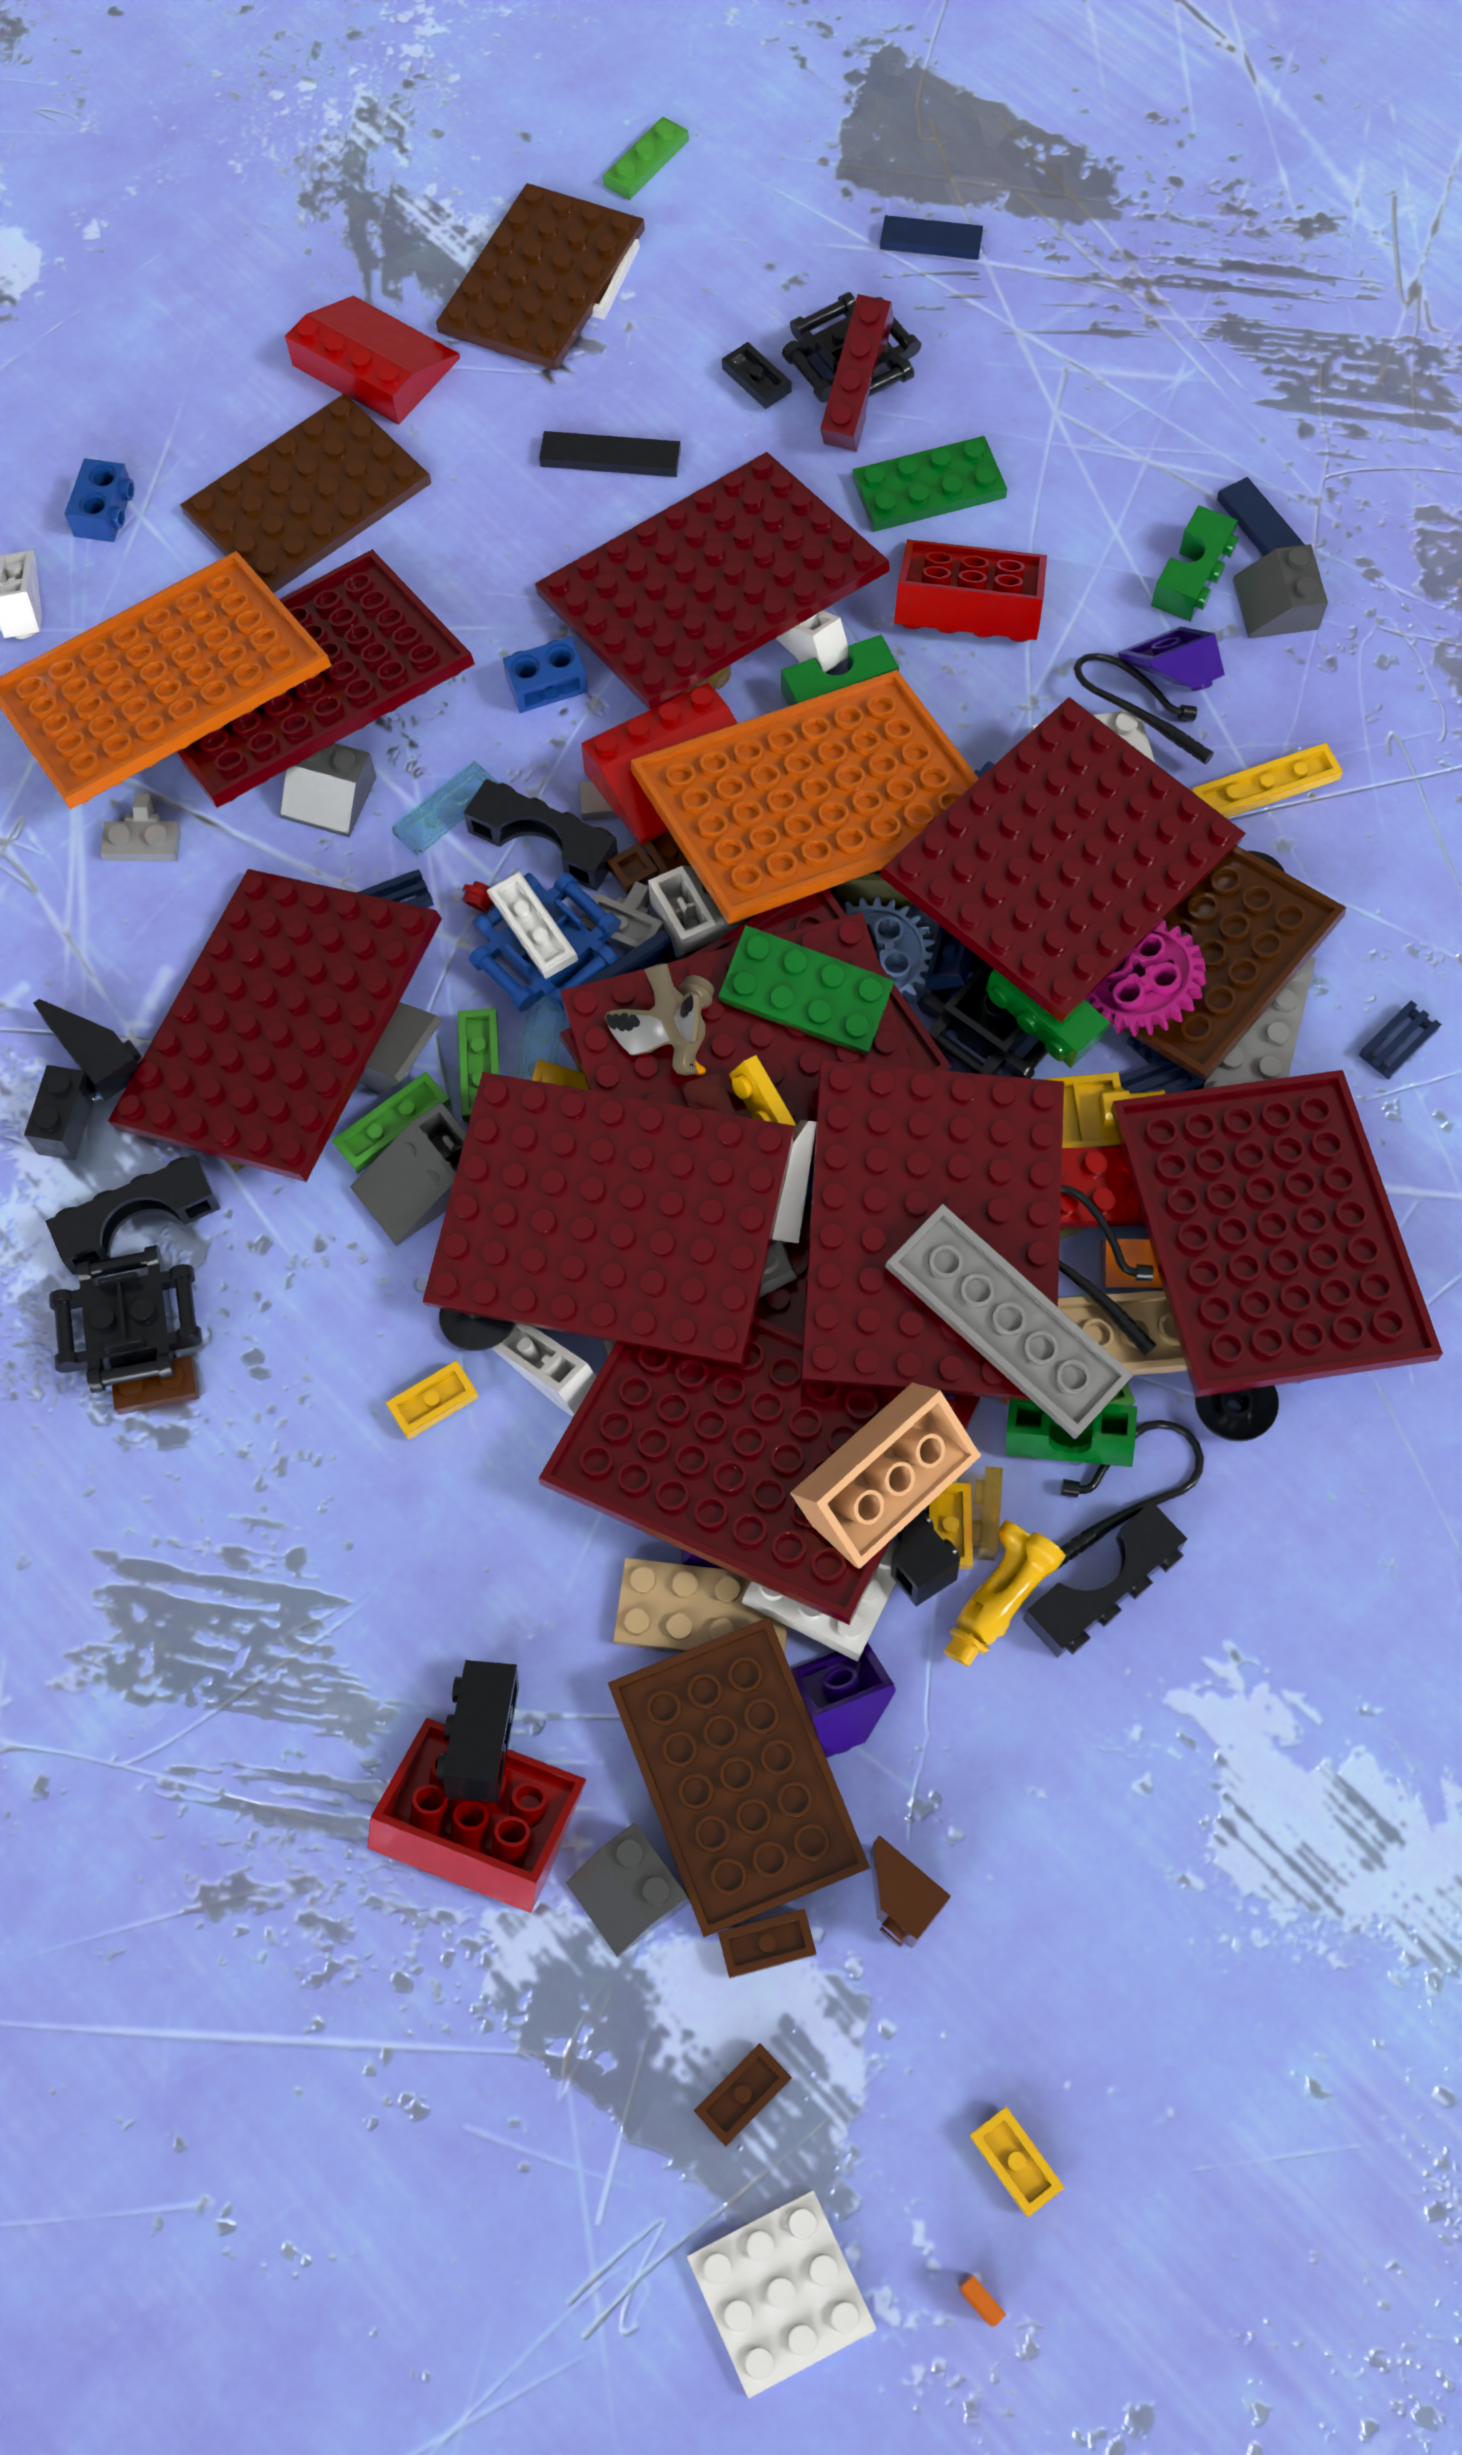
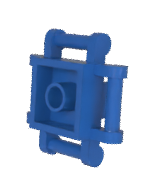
[469,872,621,1012]

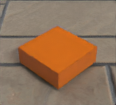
[958,2273,1006,2327]

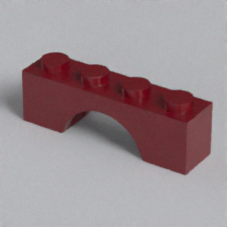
[820,294,894,452]

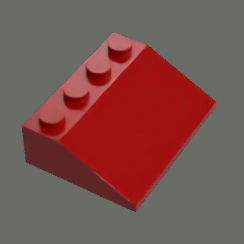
[285,295,460,425]
[894,539,1047,642]
[581,682,738,845]
[367,1717,586,1913]

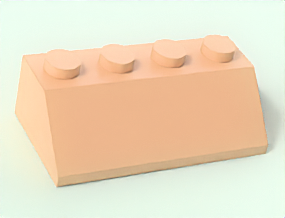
[790,1383,981,1569]

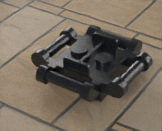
[782,292,922,403]
[917,952,1048,1078]
[49,1245,202,1394]

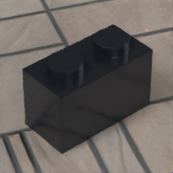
[24,1065,97,1161]

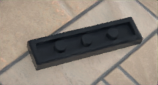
[539,431,681,477]

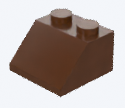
[870,1835,951,1948]

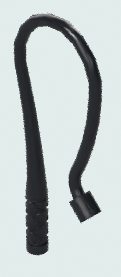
[1073,653,1214,765]
[1059,1185,1157,1356]
[1056,1420,1204,1571]

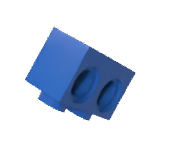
[64,458,135,542]
[503,637,588,713]

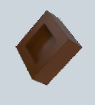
[607,843,659,896]

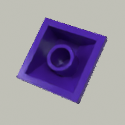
[1118,627,1225,691]
[791,1642,896,1758]

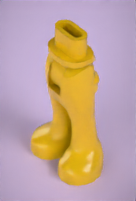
[943,1520,1066,1667]

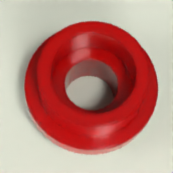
[461,881,495,913]

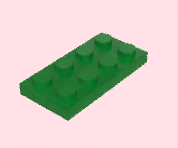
[852,436,1007,532]
[718,925,894,1056]

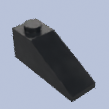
[33,999,142,1101]

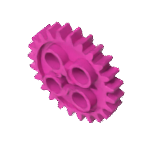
[1086,921,1206,1037]

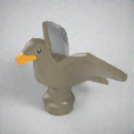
[605,963,714,1075]

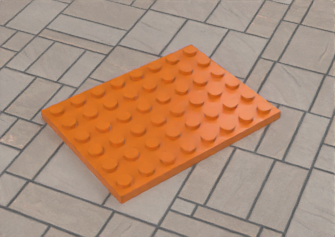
[0,551,332,810]
[630,670,979,925]

